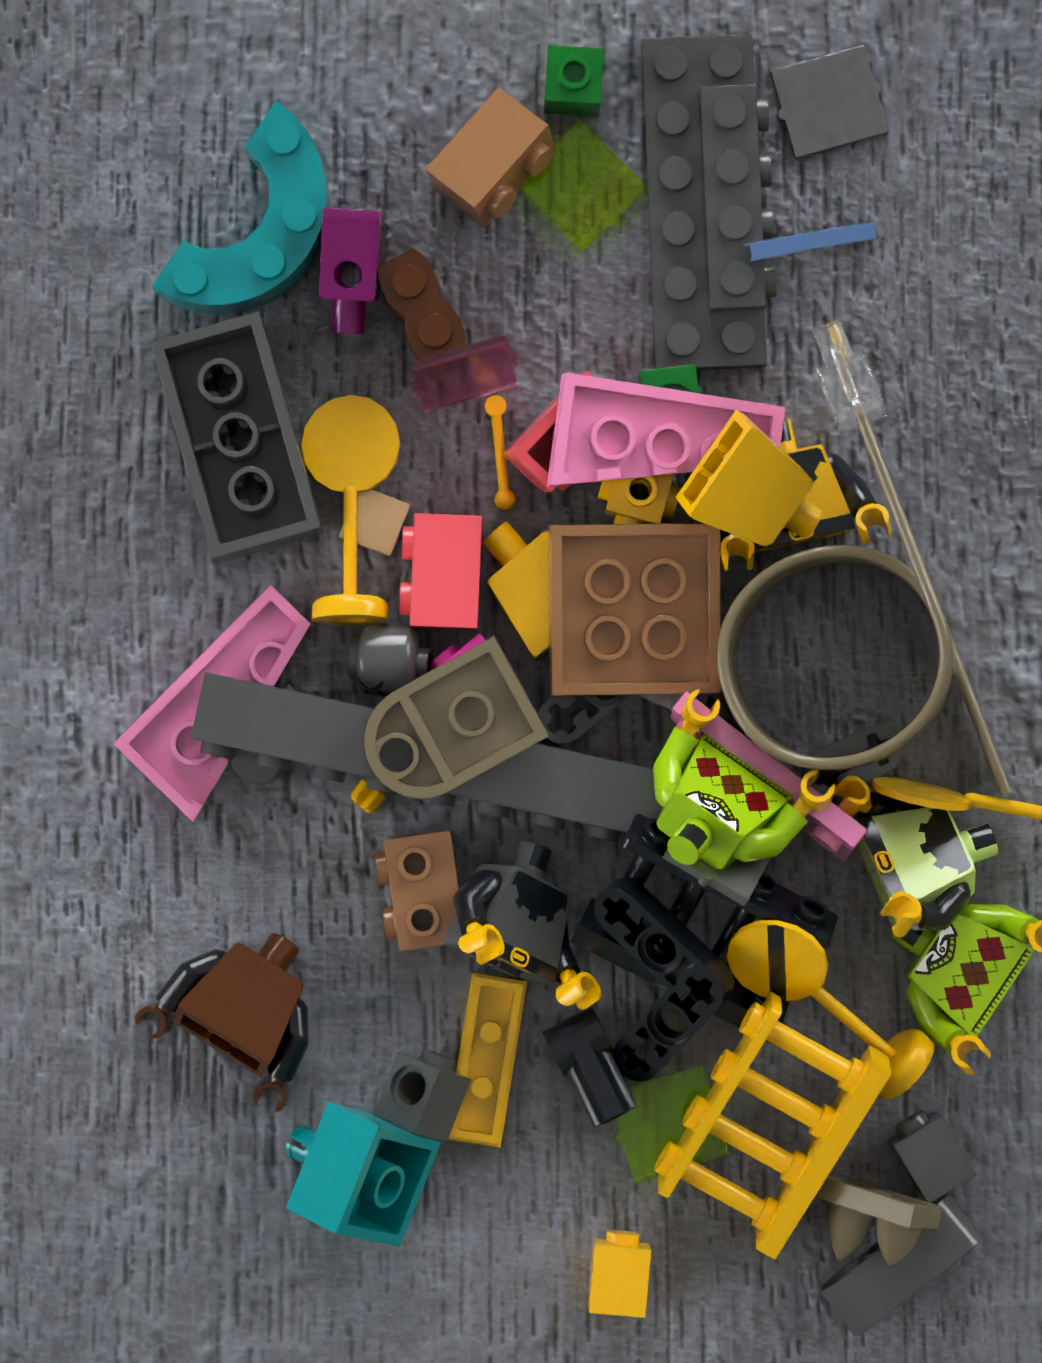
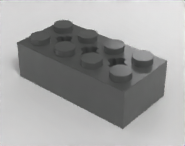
[150,311,324,563]

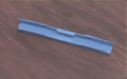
[743,222,876,261]

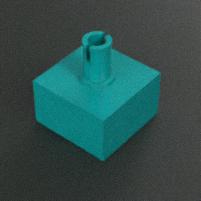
[286,1102,441,1247]

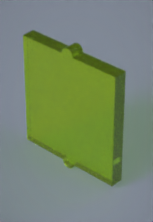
[519,119,647,252]
[616,1065,728,1182]

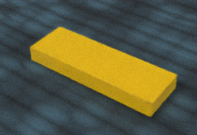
[448,972,527,1148]

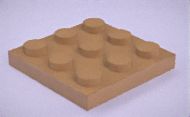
[549,523,721,696]

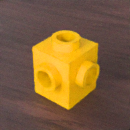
[597,474,682,524]

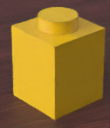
[588,1230,651,1318]

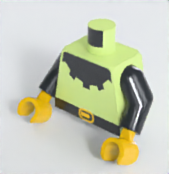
[834,775,998,938]

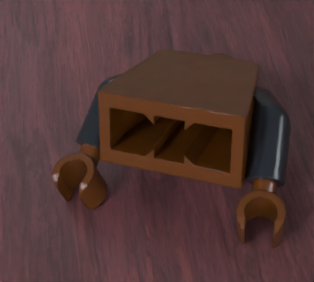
[135,933,309,1112]

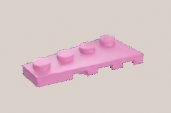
[547,372,786,487]
[113,585,310,822]
[670,691,867,862]

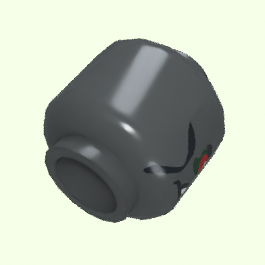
[348,623,433,696]

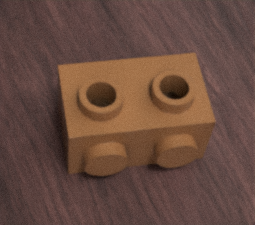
[425,87,556,228]
[375,830,460,952]

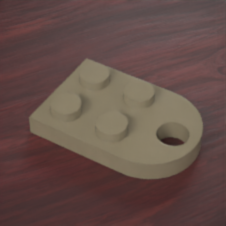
[364,636,549,799]

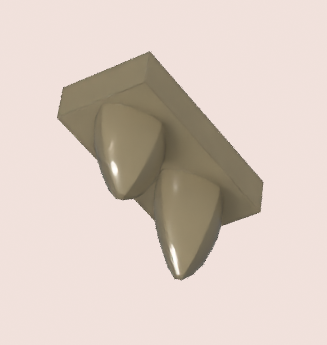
[815,1176,943,1266]

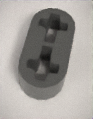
[801,724,903,798]

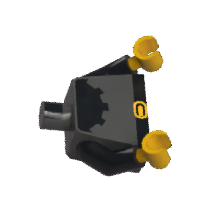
[443,841,601,1010]

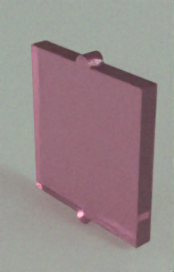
[410,335,518,413]

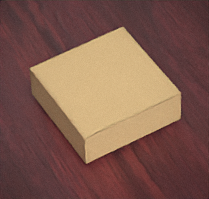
[339,489,411,557]

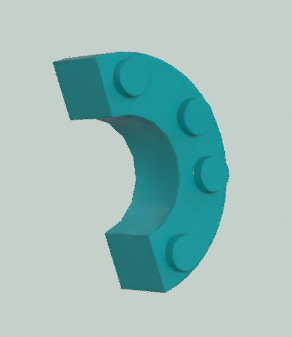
[152,101,330,315]

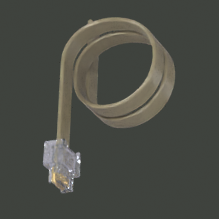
[717,319,1011,795]

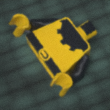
[720,418,892,571]

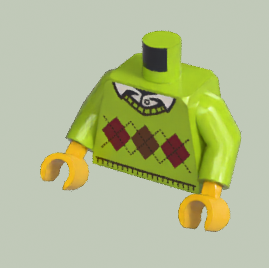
[653,689,835,870]
[890,903,1042,1075]

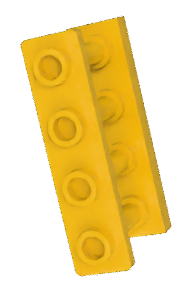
[654,992,891,1259]

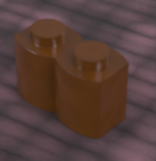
[378,248,467,374]

